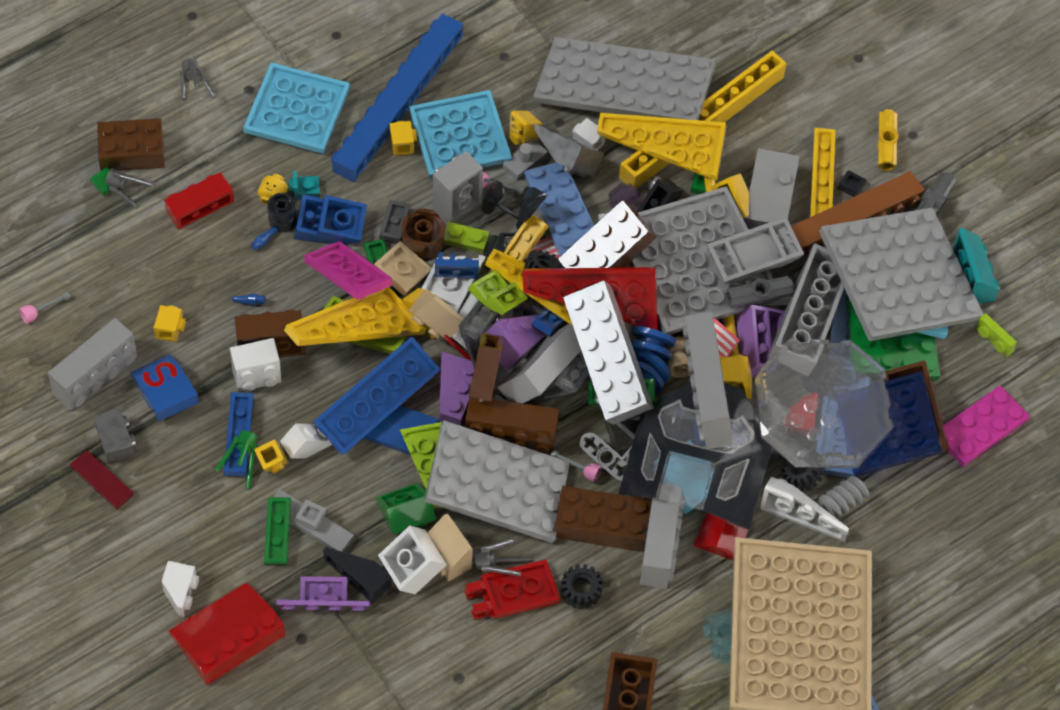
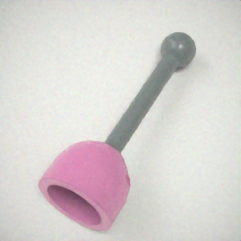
[482,172,525,195]
[19,292,71,324]
[550,450,602,483]

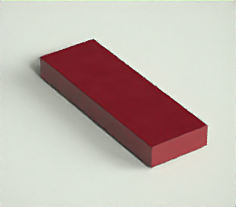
[70,450,133,510]

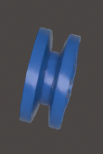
[630,326,677,360]
[634,349,671,395]

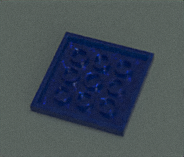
[836,371,943,477]

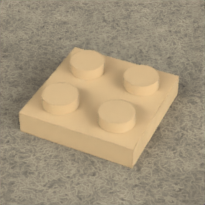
[374,241,432,297]

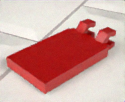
[464,559,561,620]

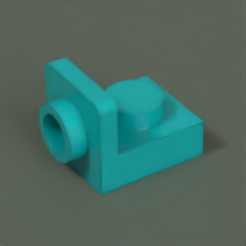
[289,171,320,200]

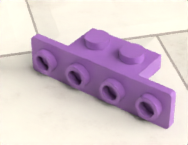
[276,576,370,610]

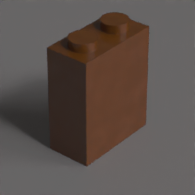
[469,332,504,402]

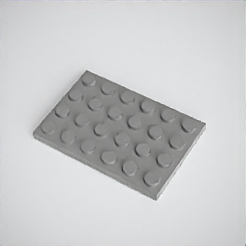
[424,420,570,543]

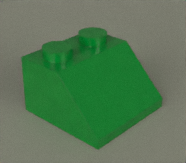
[375,482,436,535]

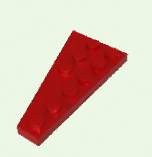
[522,267,658,330]

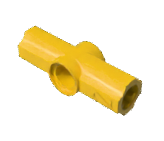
[877,109,898,172]

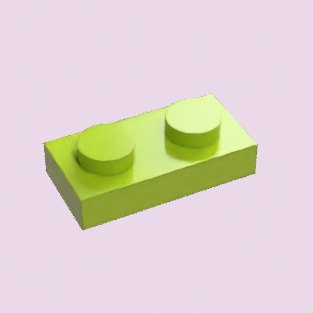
[444,222,489,254]
[976,313,1017,357]

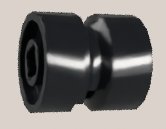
[267,193,296,232]

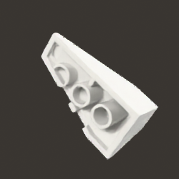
[760,477,849,542]

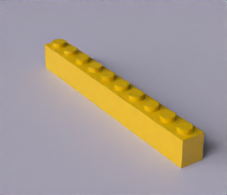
[619,51,787,191]

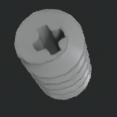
[819,476,870,518]

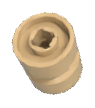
[664,337,693,378]

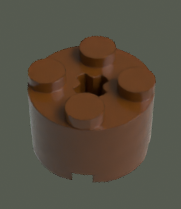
[402,208,445,259]

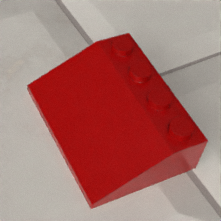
[168,582,285,686]

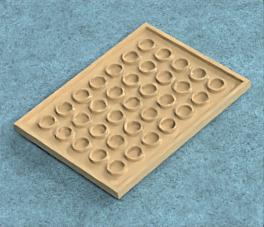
[729,537,872,710]

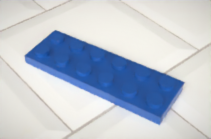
[313,336,441,456]

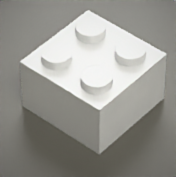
[230,338,281,392]
[378,526,447,594]

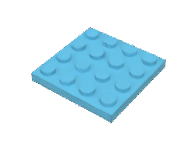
[243,62,350,154]
[409,90,512,179]

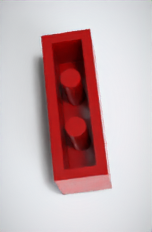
[164,172,234,230]

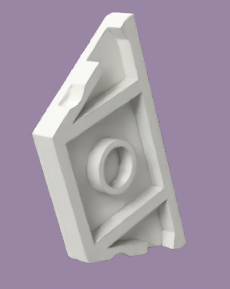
[421,255,486,314]

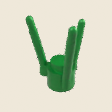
[215,430,258,490]

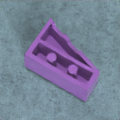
[736,304,785,378]
[486,315,547,371]
[440,352,474,427]

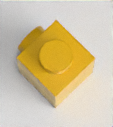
[390,121,417,156]
[154,305,186,342]
[254,439,289,474]

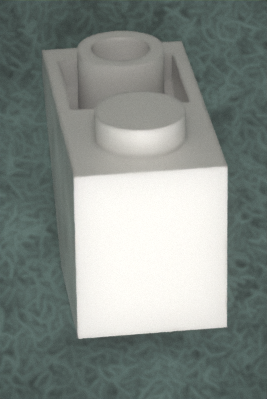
[280,423,332,458]
[162,561,199,617]

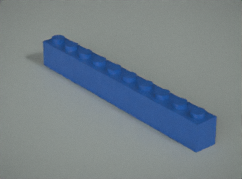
[331,13,463,182]

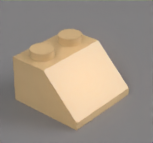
[408,290,464,340]
[428,513,472,582]

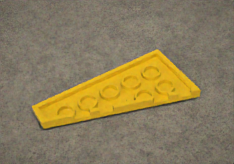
[597,113,726,181]
[485,249,573,326]
[284,287,427,346]

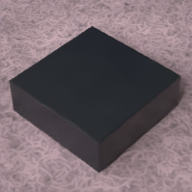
[837,170,867,197]

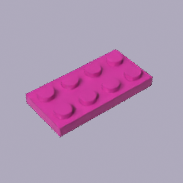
[304,241,392,300]
[944,385,1030,467]

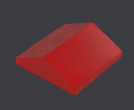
[694,512,752,561]

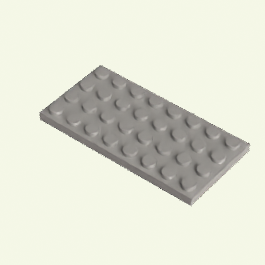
[533,37,716,120]

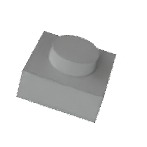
[295,499,327,531]

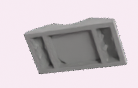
[706,217,804,284]

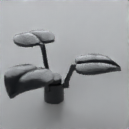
[482,181,548,272]

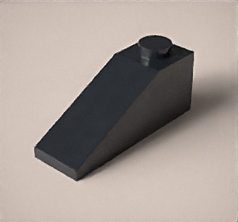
[323,547,392,604]

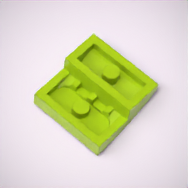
[467,270,528,315]

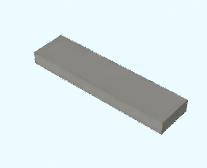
[266,489,354,552]

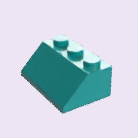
[952,228,1000,304]

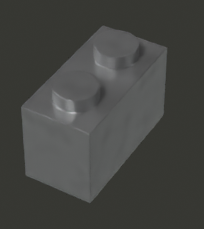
[94,408,137,464]

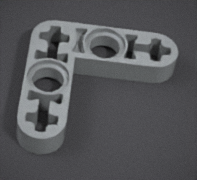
[580,432,658,483]

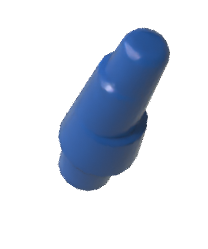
[251,227,278,250]
[232,293,266,306]

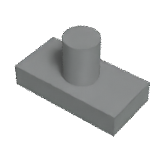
[503,139,548,180]

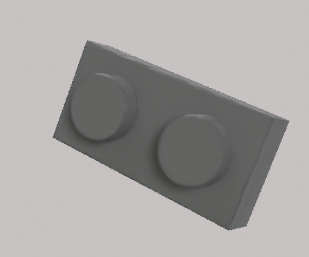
[379,200,410,243]

